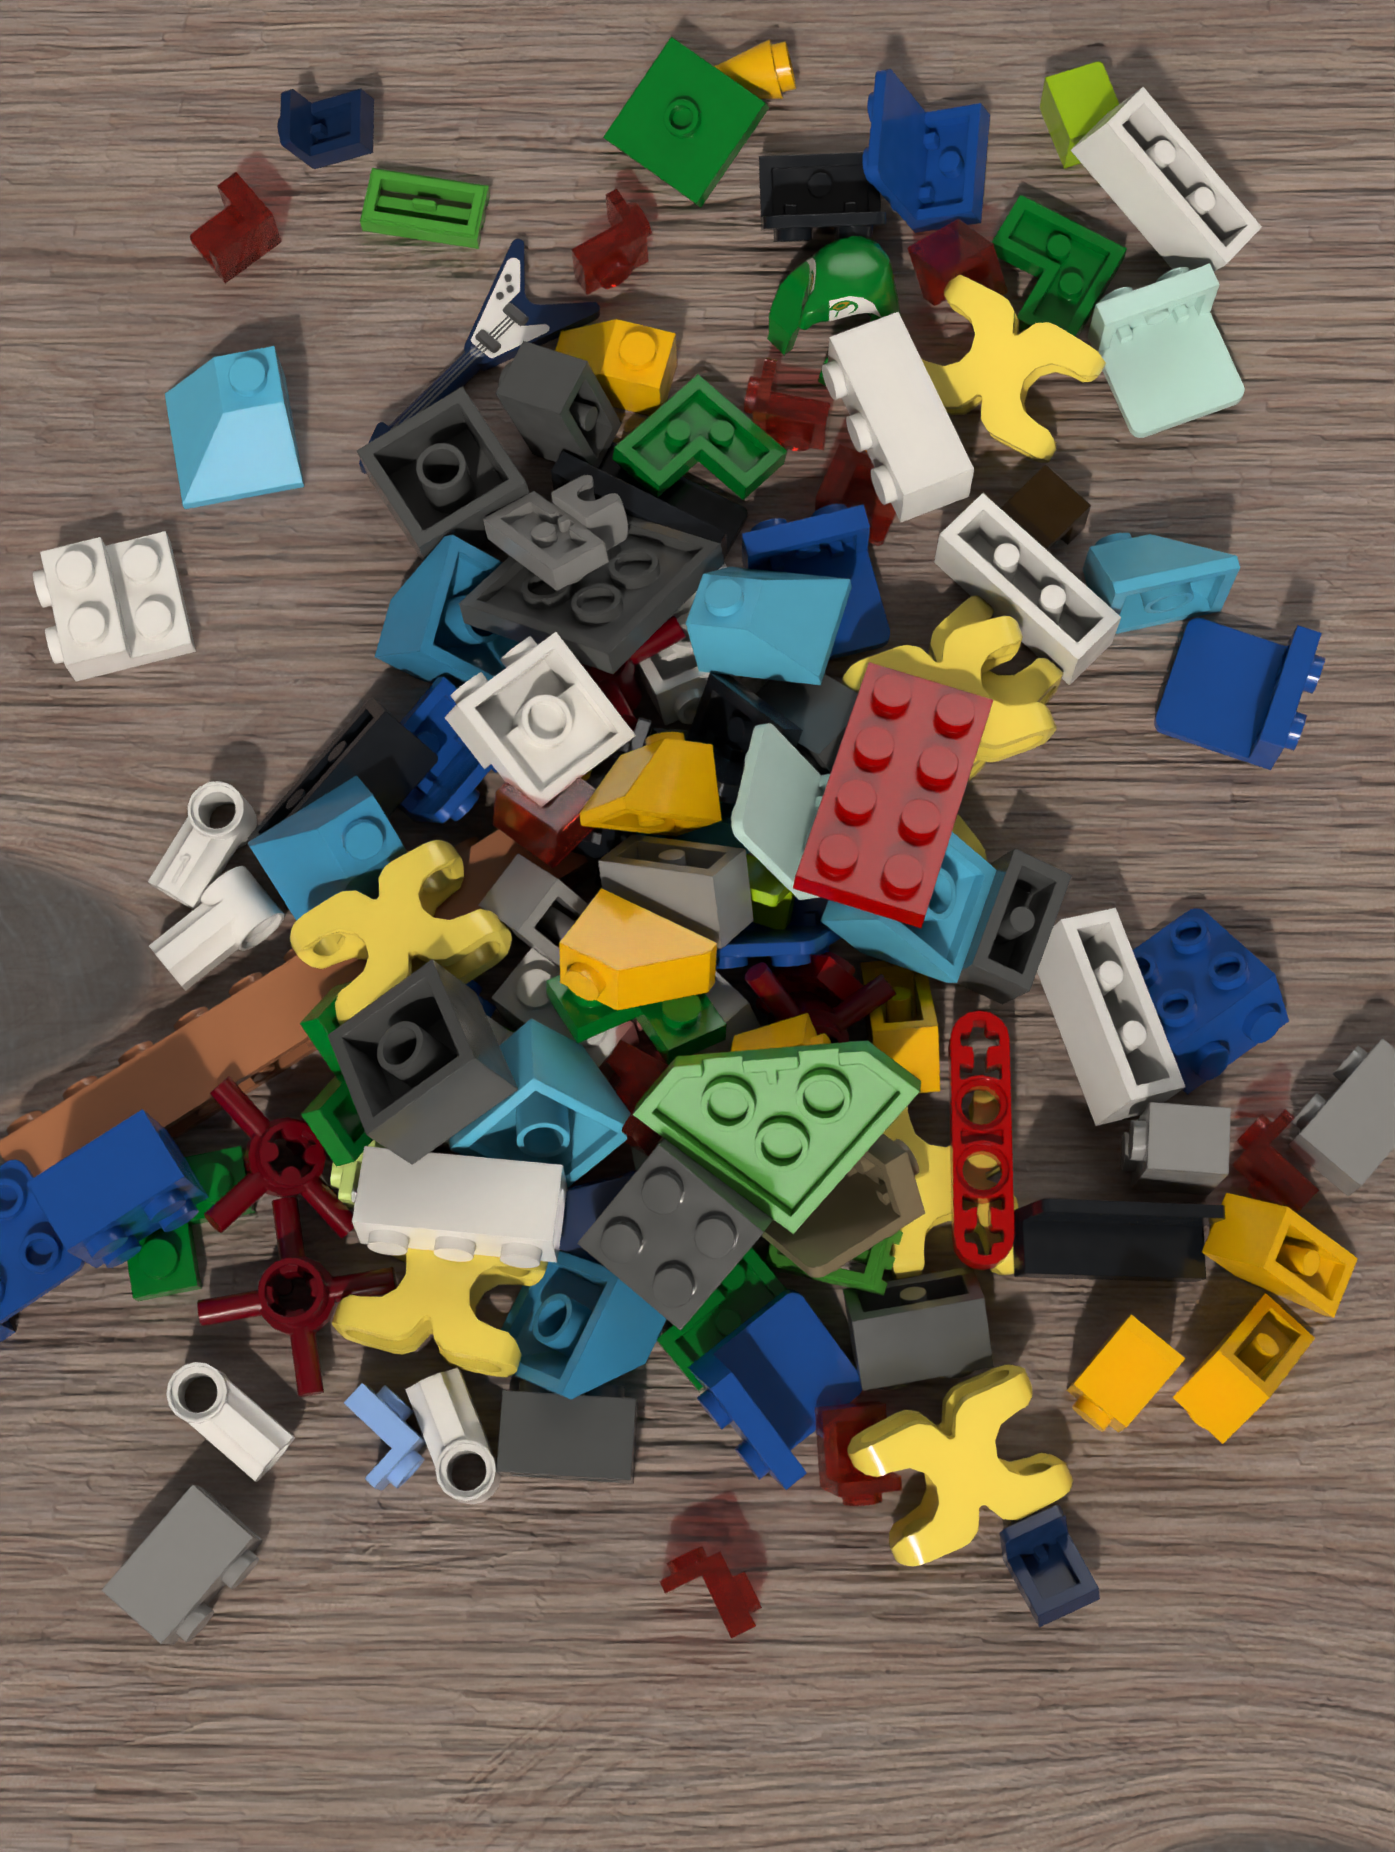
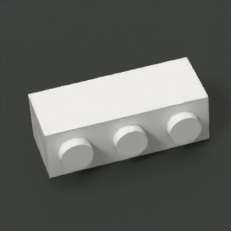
[1071,87,1262,272]
[822,312,974,523]
[934,493,1121,685]
[1037,908,1186,1126]
[352,1146,567,1268]

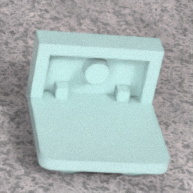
[1087,264,1245,438]
[731,723,830,900]

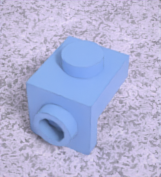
[344,1383,426,1491]

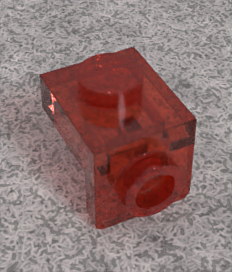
[571,189,652,295]
[744,358,831,451]
[1232,1109,1319,1213]
[815,1401,902,1506]
[659,1546,762,1639]

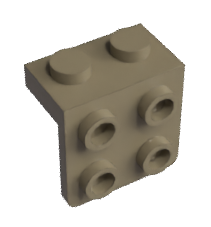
[761,1134,925,1278]

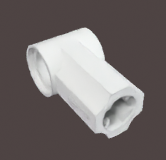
[148,781,257,910]
[149,866,284,991]
[166,1362,295,1482]
[405,1367,501,1505]

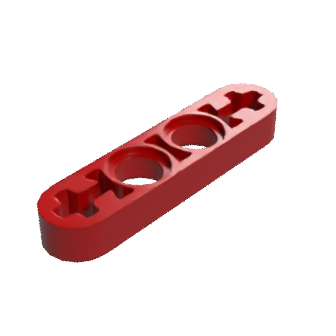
[948,1010,1015,1270]

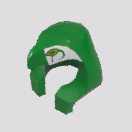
[767,236,900,386]

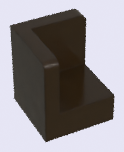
[1000,465,1091,551]

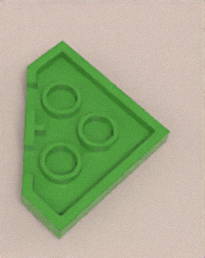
[633,1040,921,1234]

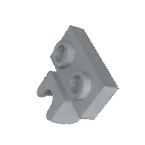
[483,475,628,591]

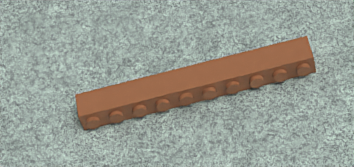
[0,805,591,1177]

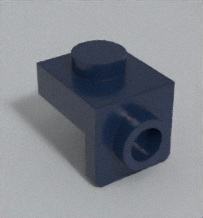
[277,88,374,169]
[999,1505,1100,1628]

